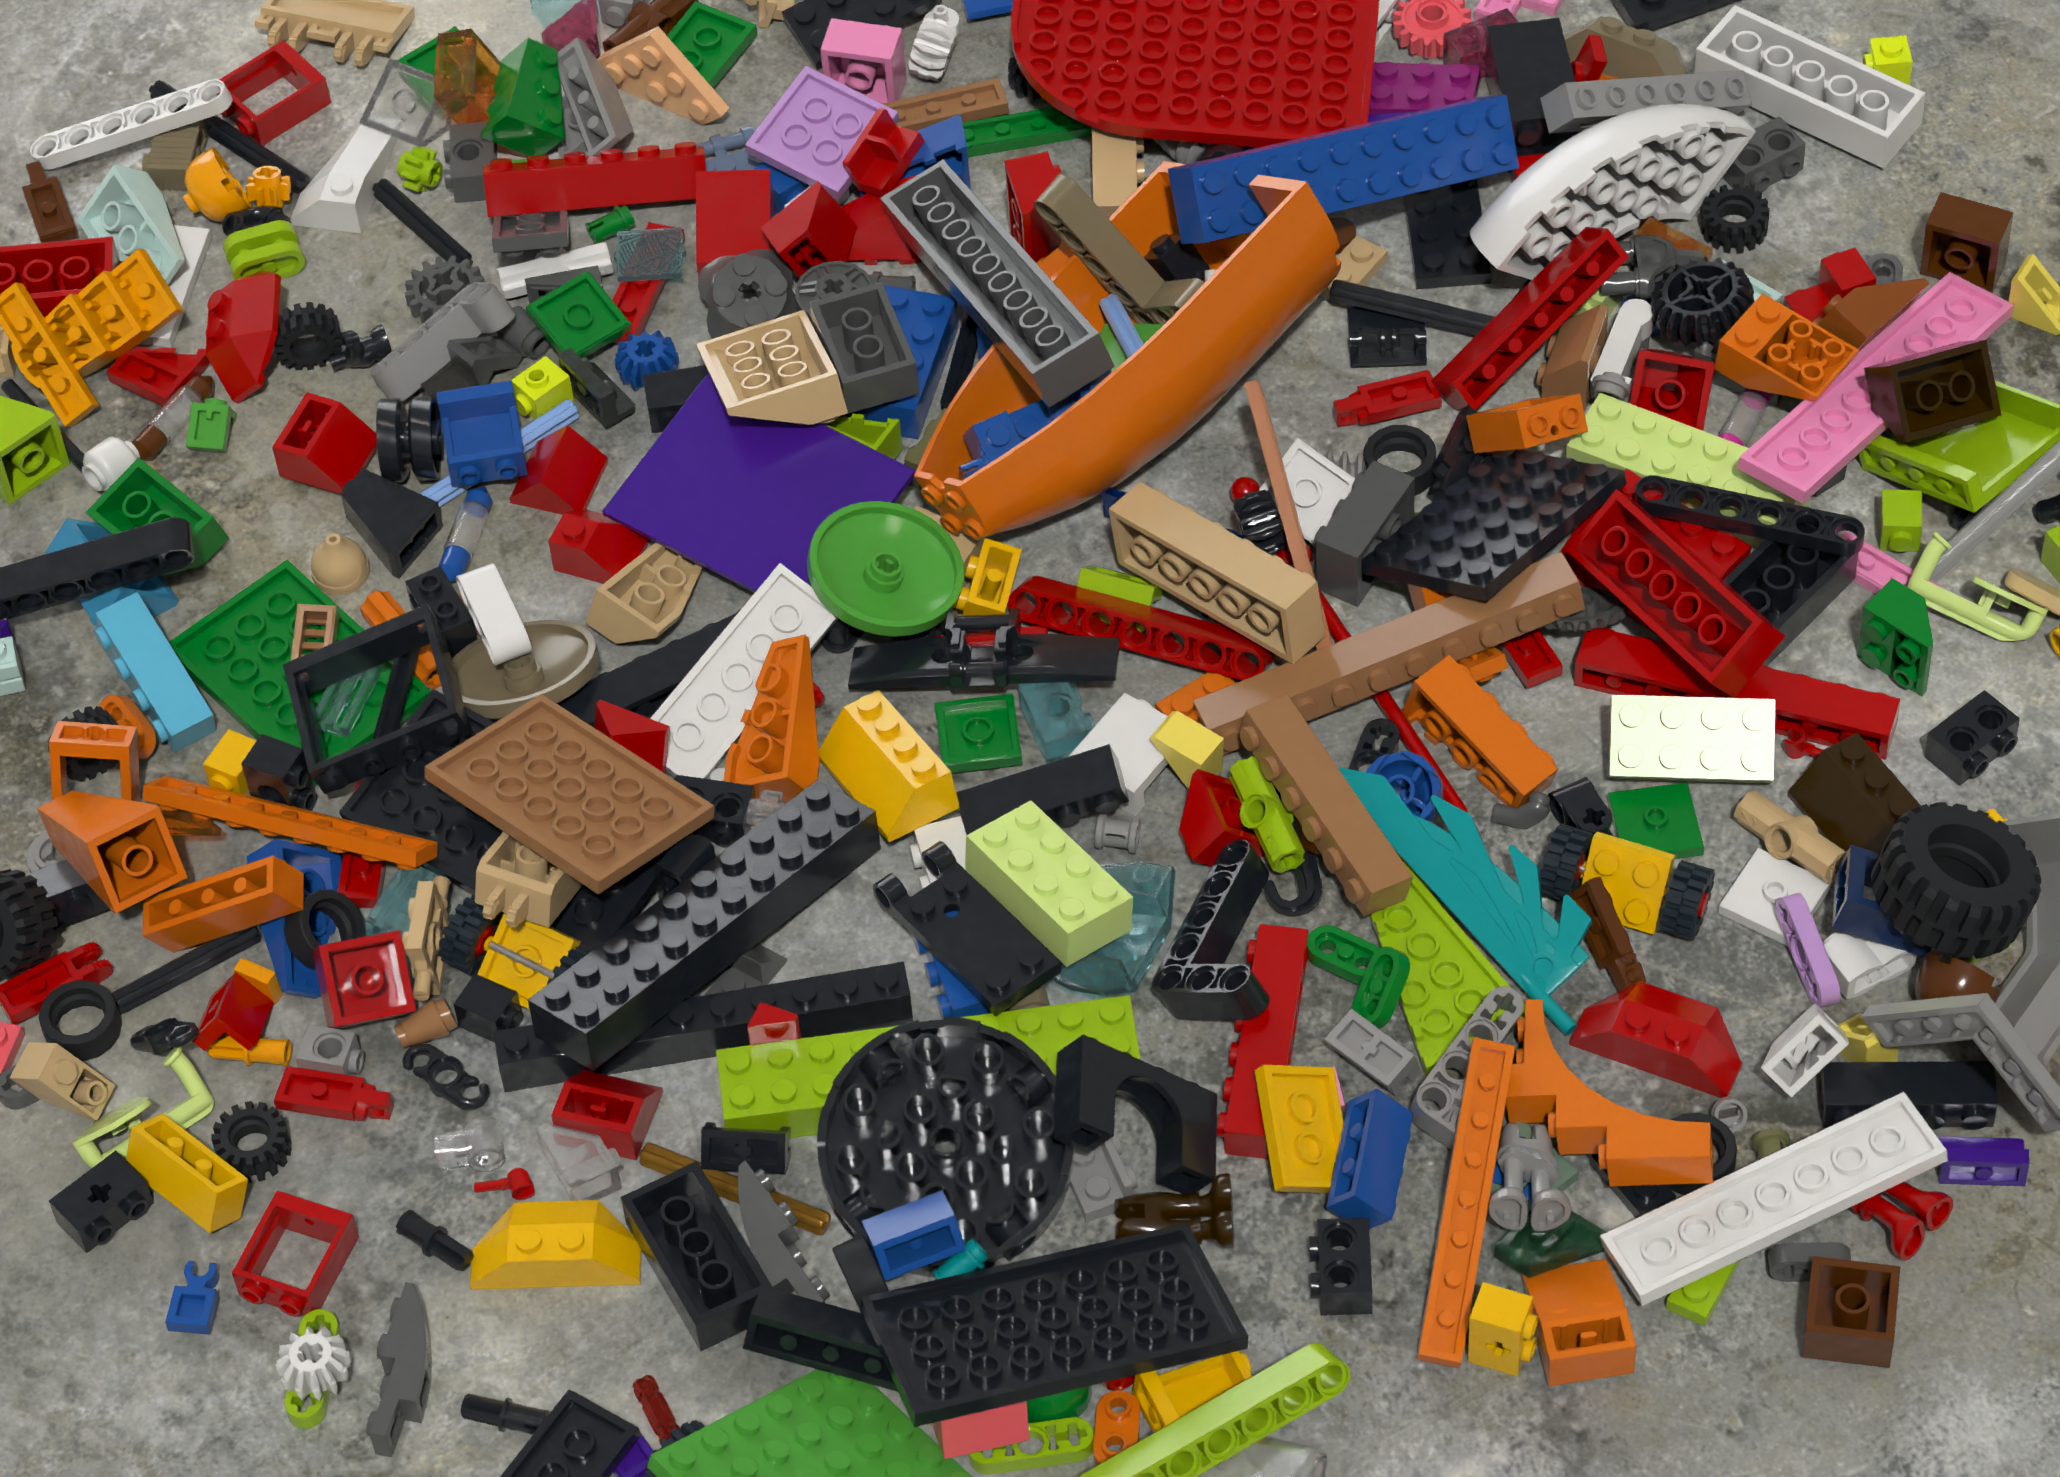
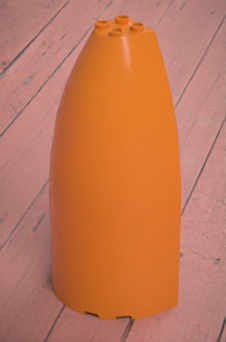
[914,161,1341,540]

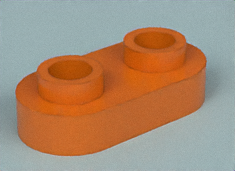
[99,695,156,760]
[1093,1390,1141,1466]

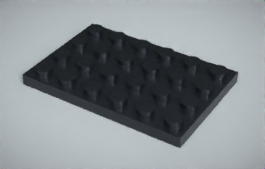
[1362,449,1627,601]

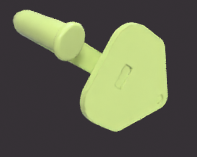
[1907,531,2049,641]
[72,1047,214,1168]

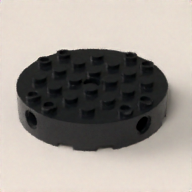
[817,1017,1074,1277]

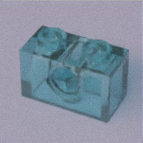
[1018,682,1095,764]

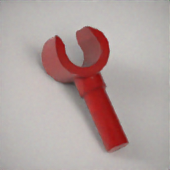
[1783,726,1823,759]
[474,1168,535,1200]

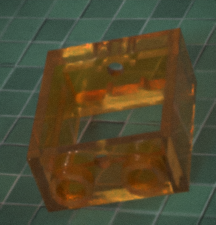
[434,28,501,124]

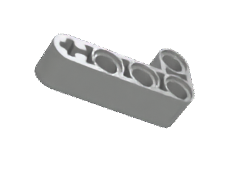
[370,282,516,401]
[1410,986,1523,1151]

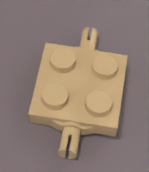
[402,876,450,1001]

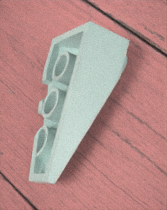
[77,165,185,285]

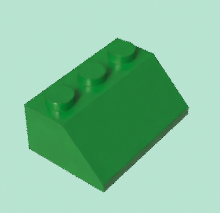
[85,457,229,576]

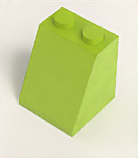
[0,396,70,505]

